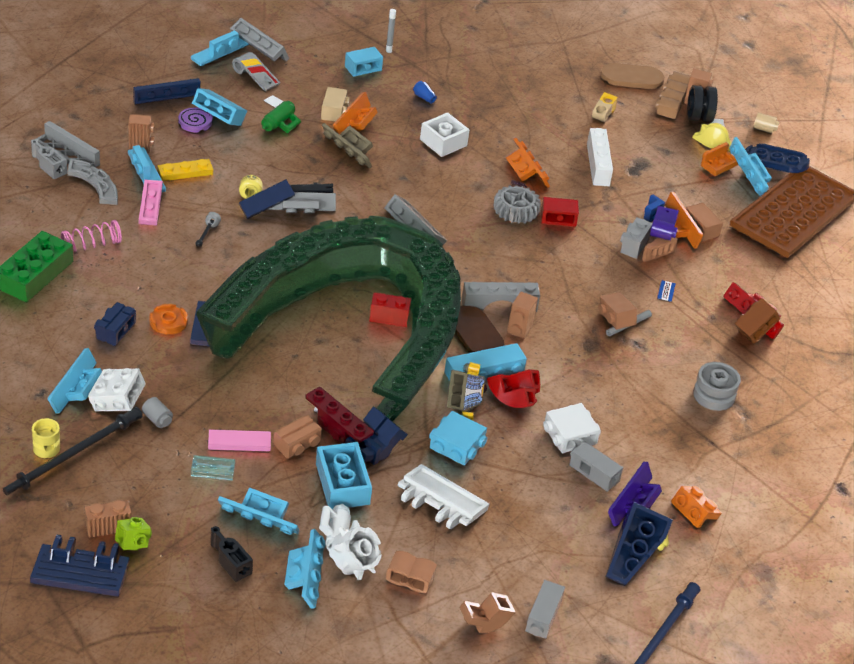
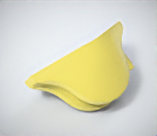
[692,123,732,151]

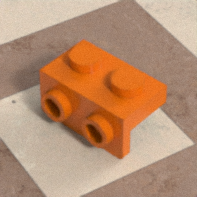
[701,142,738,176]
[671,486,722,528]

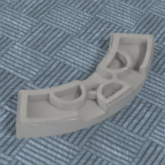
[67,159,118,205]

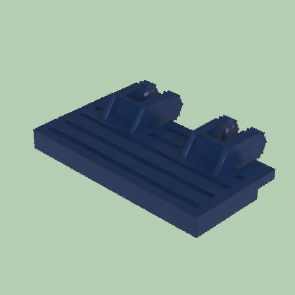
[30,534,130,597]

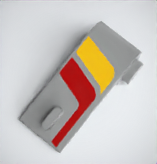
[232,52,280,92]

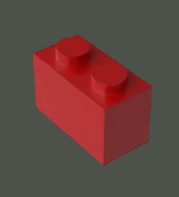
[541,197,579,227]
[369,292,411,327]

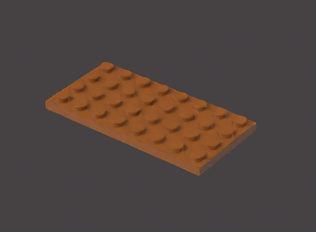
[729,166,854,258]

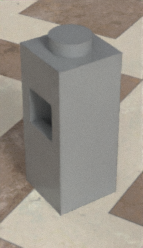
[569,442,623,492]
[525,580,565,639]

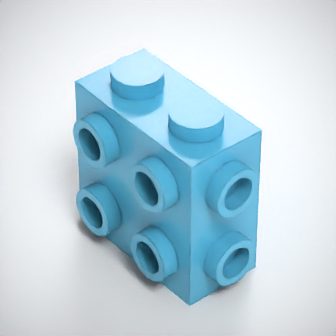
[429,411,488,466]

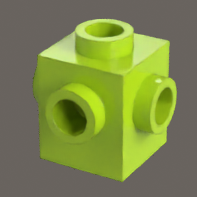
[115,517,152,550]

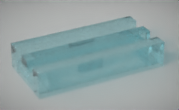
[191,455,235,480]

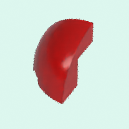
[487,369,541,408]

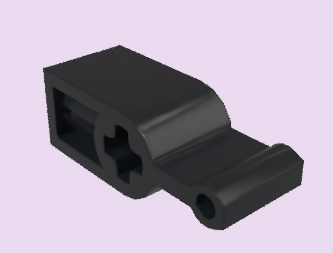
[210,526,253,582]

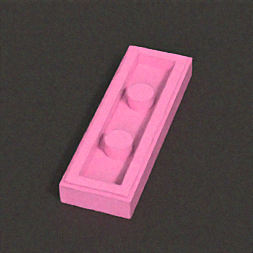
[139,180,163,225]
[208,430,271,451]

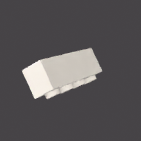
[587,128,613,186]

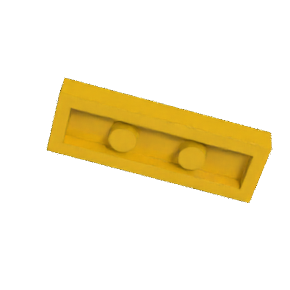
[157,159,213,181]

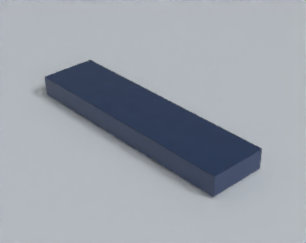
[133,78,201,104]

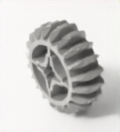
[493,185,541,224]

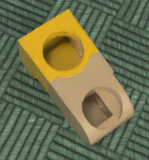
[592,92,618,122]

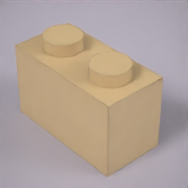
[321,87,350,122]

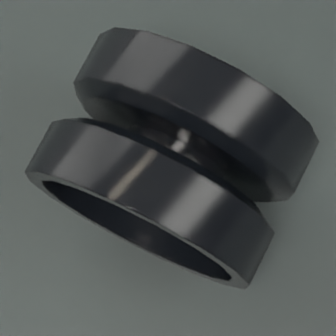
[687,85,718,123]

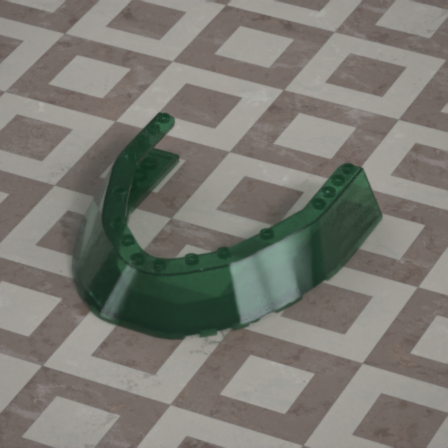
[196,216,461,421]

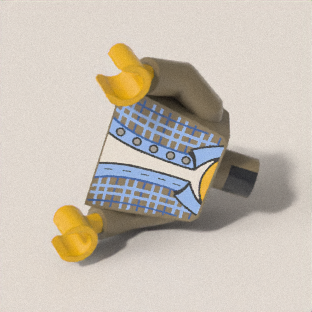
[447,362,487,421]

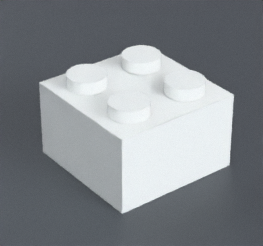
[420,113,470,157]

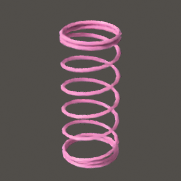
[61,220,122,253]

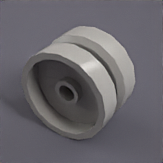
[693,362,741,411]

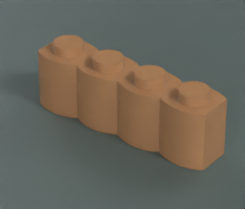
[655,71,690,119]

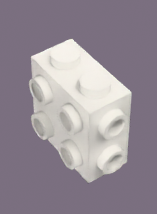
[88,368,146,411]
[543,403,601,453]

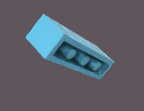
[444,343,527,381]

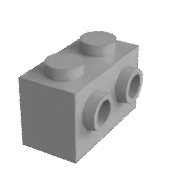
[620,217,652,259]

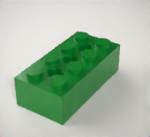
[0,231,74,303]

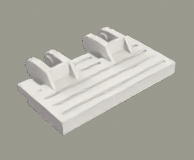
[397,464,489,529]

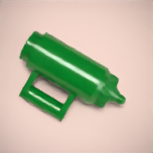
[261,101,301,133]

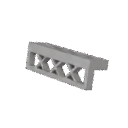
[230,18,289,62]
[36,121,100,167]
[384,194,447,250]

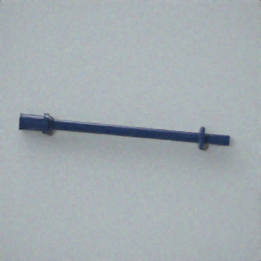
[634,582,701,664]

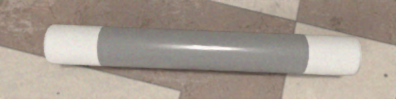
[386,9,396,53]

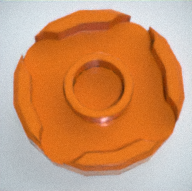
[149,304,188,335]

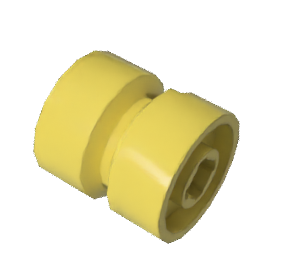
[32,418,60,458]

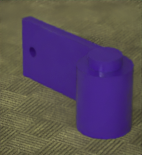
[650,206,679,241]

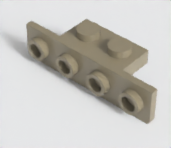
[322,123,373,168]

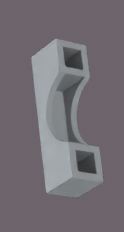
[462,282,540,312]

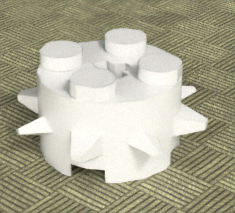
[329,520,382,580]

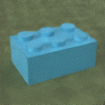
[316,442,372,509]

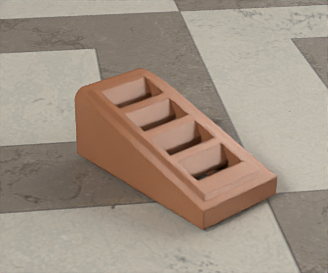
[642,237,677,262]

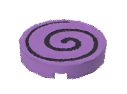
[178,107,213,133]

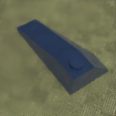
[605,502,673,586]

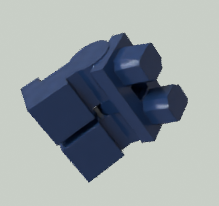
[345,406,408,465]

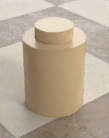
[753,112,779,133]

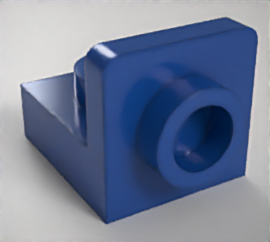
[644,194,665,222]

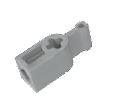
[31,139,67,179]

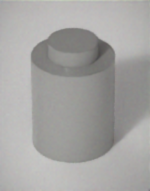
[142,397,173,428]

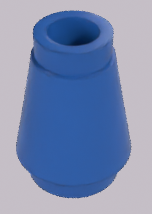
[413,81,437,104]

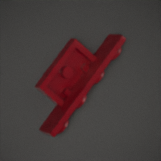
[305,387,374,444]

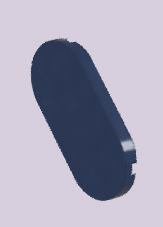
[745,144,810,173]

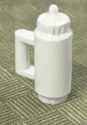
[319,504,351,551]

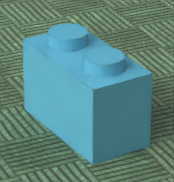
[345,47,383,77]

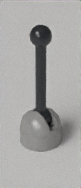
[195,212,221,247]

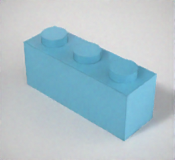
[192,88,248,126]

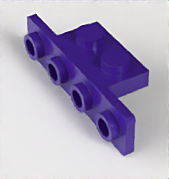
[608,461,662,526]

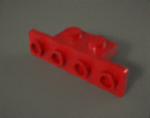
[723,282,784,339]

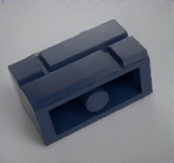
[94,302,136,346]

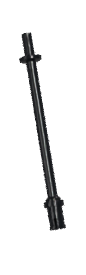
[3,406,143,495]

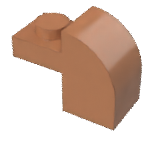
[459,593,516,633]

